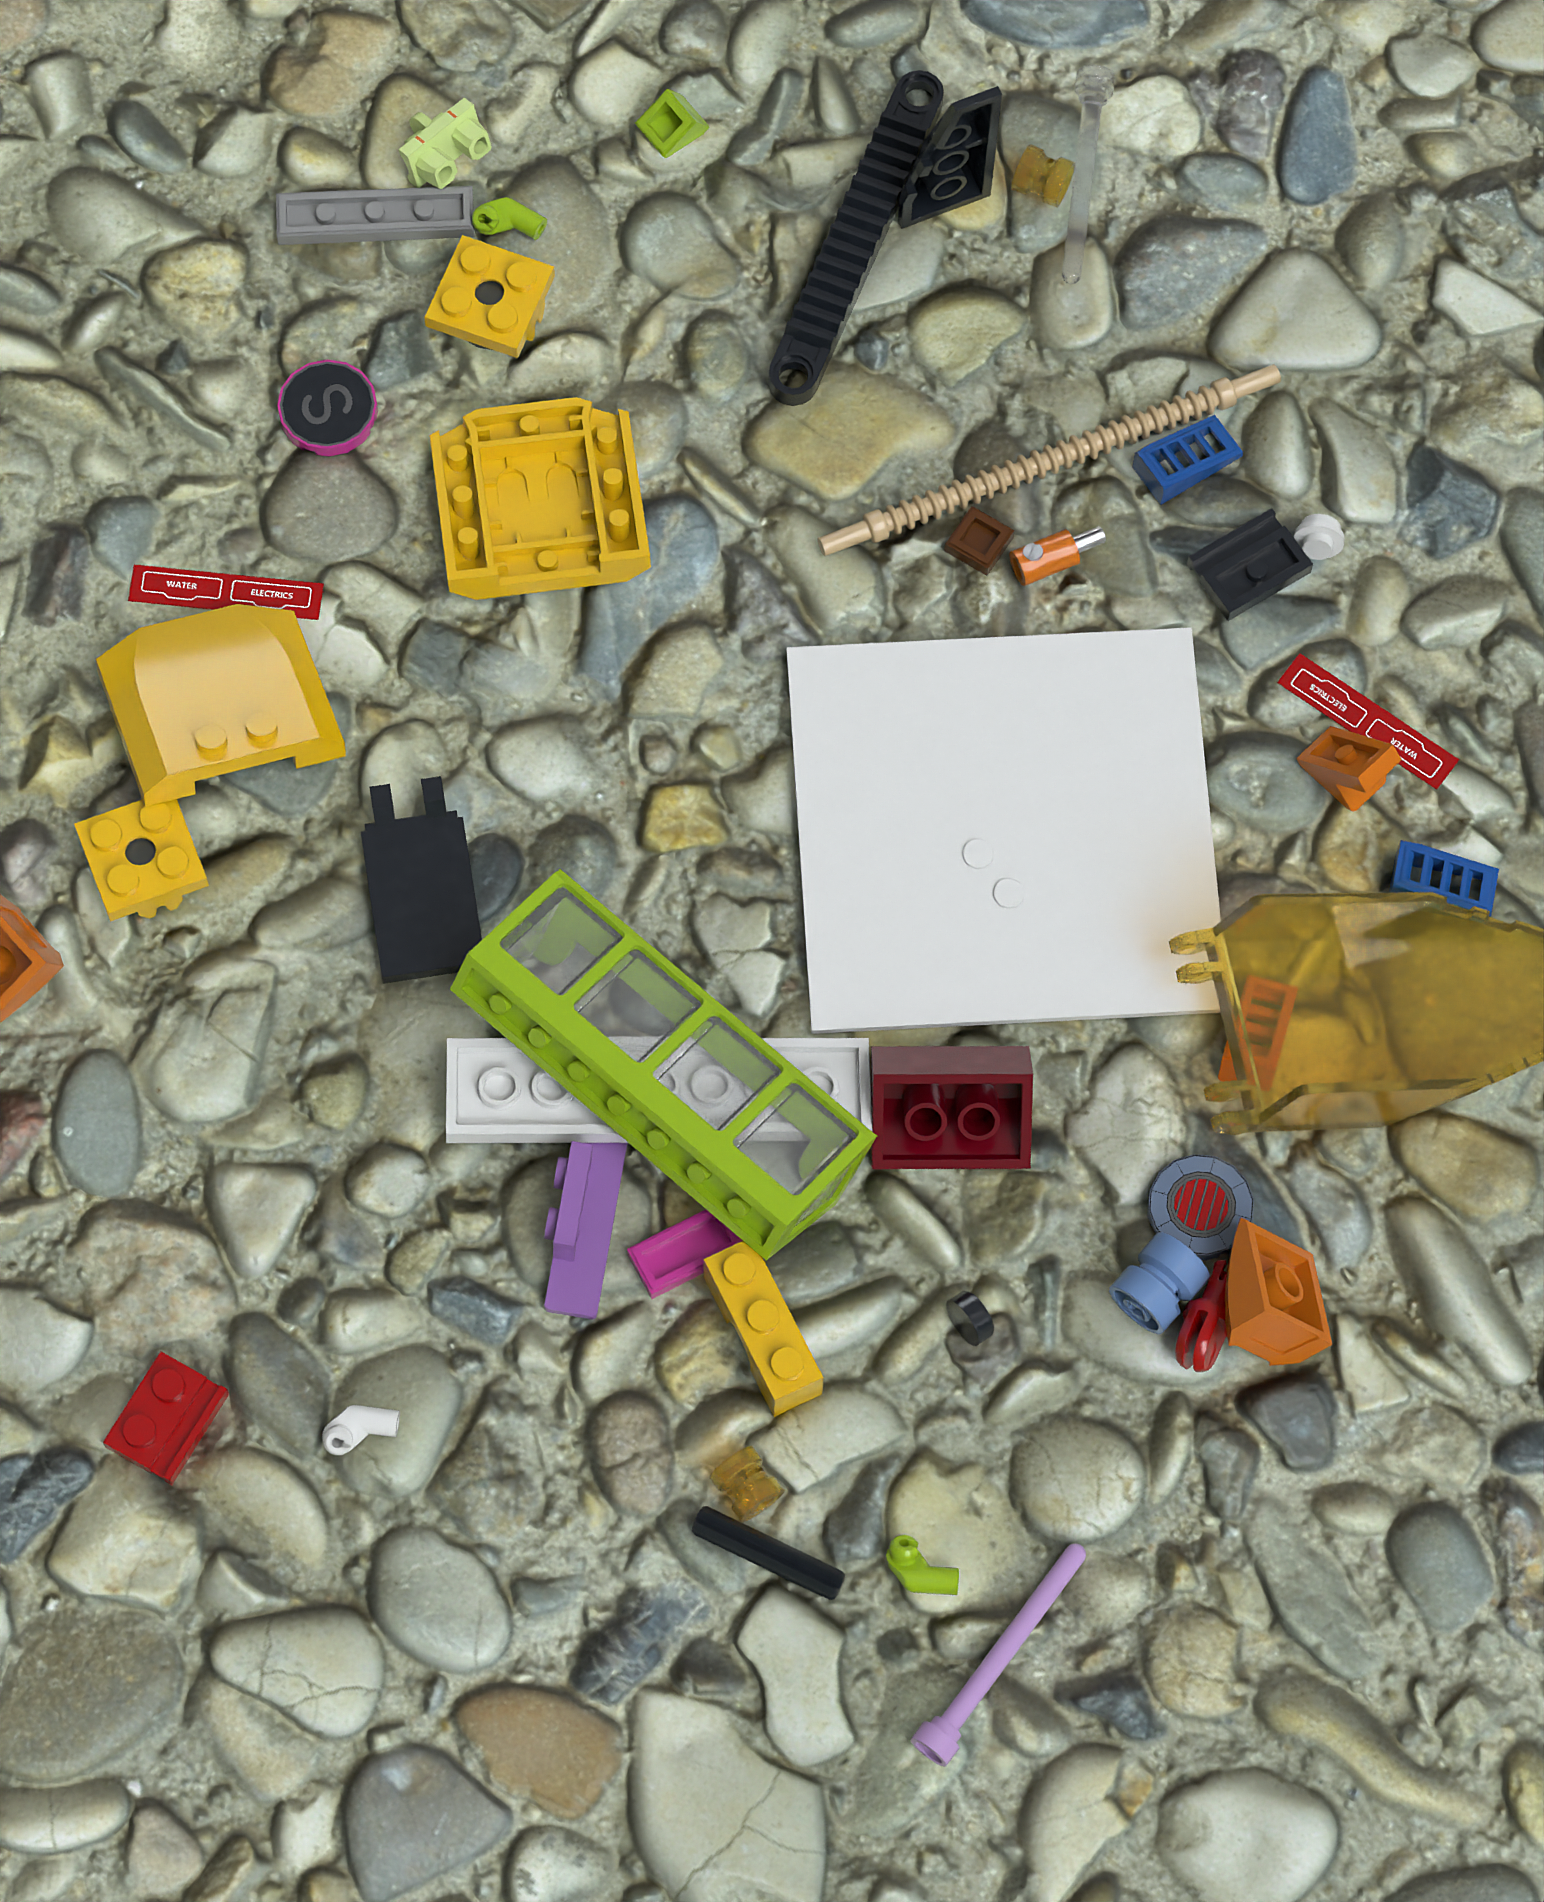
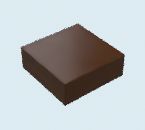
[945,506,1015,576]

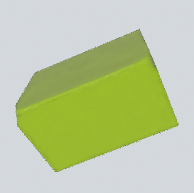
[635,88,710,158]

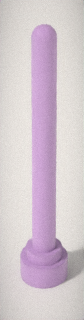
[910,1543,1086,1767]

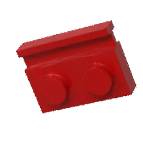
[103,1351,229,1485]

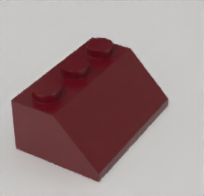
[871,1046,1033,1169]

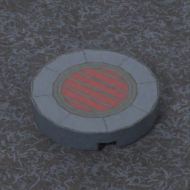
[1147,1154,1254,1261]

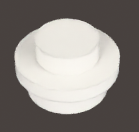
[1294,514,1345,560]

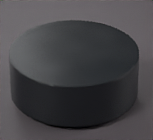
[946,1291,994,1346]

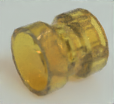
[1011,144,1076,208]
[709,1446,785,1522]

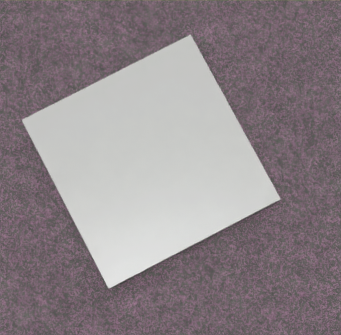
[786,627,1230,1034]

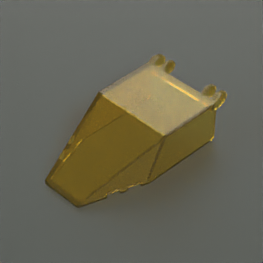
[1169,892,1544,1135]

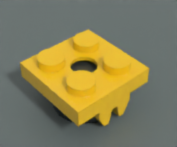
[424,235,555,358]
[74,799,209,922]

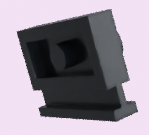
[1187,508,1313,621]

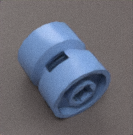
[1109,1232,1210,1334]

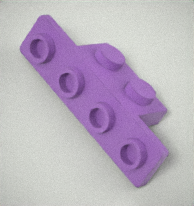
[544,1141,627,1319]

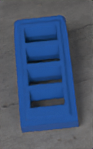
[1132,415,1243,505]
[1388,840,1499,920]

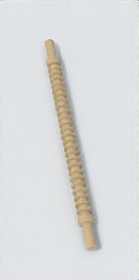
[817,364,1281,556]

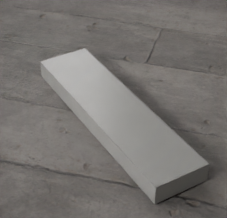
[276,186,474,245]

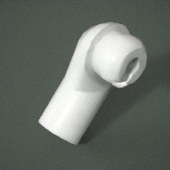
[322,1405,400,1455]

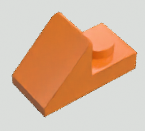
[1296,726,1402,812]

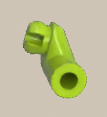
[886,1535,959,1595]

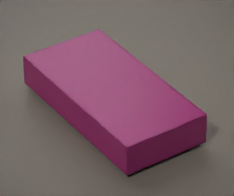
[627,1209,743,1299]

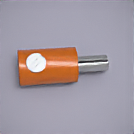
[1009,526,1106,586]

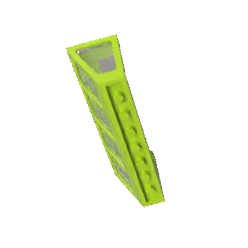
[450,869,877,1261]

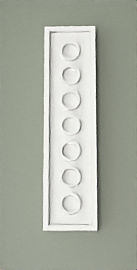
[446,1038,872,1143]

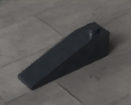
[898,86,1002,229]

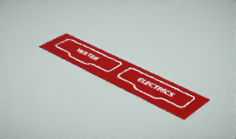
[128,564,324,620]
[1277,653,1460,790]

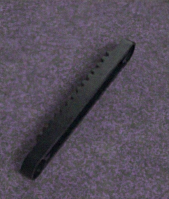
[768,70,944,406]

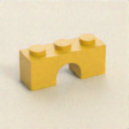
[703,1241,824,1417]

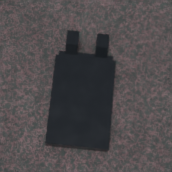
[361,776,482,984]

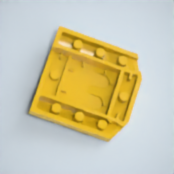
[430,397,651,600]
[96,604,346,807]

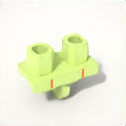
[398,98,492,189]

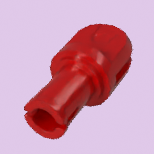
[1175,1260,1227,1372]

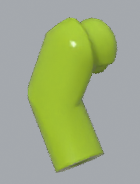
[471,197,547,240]

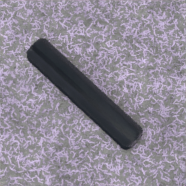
[692,1506,845,1600]

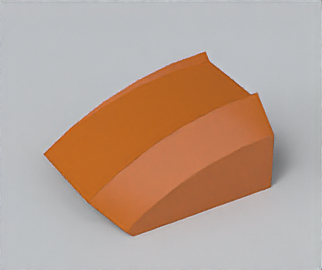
[0,894,64,1023]
[1225,1218,1332,1366]

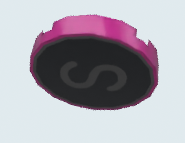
[277,359,378,457]

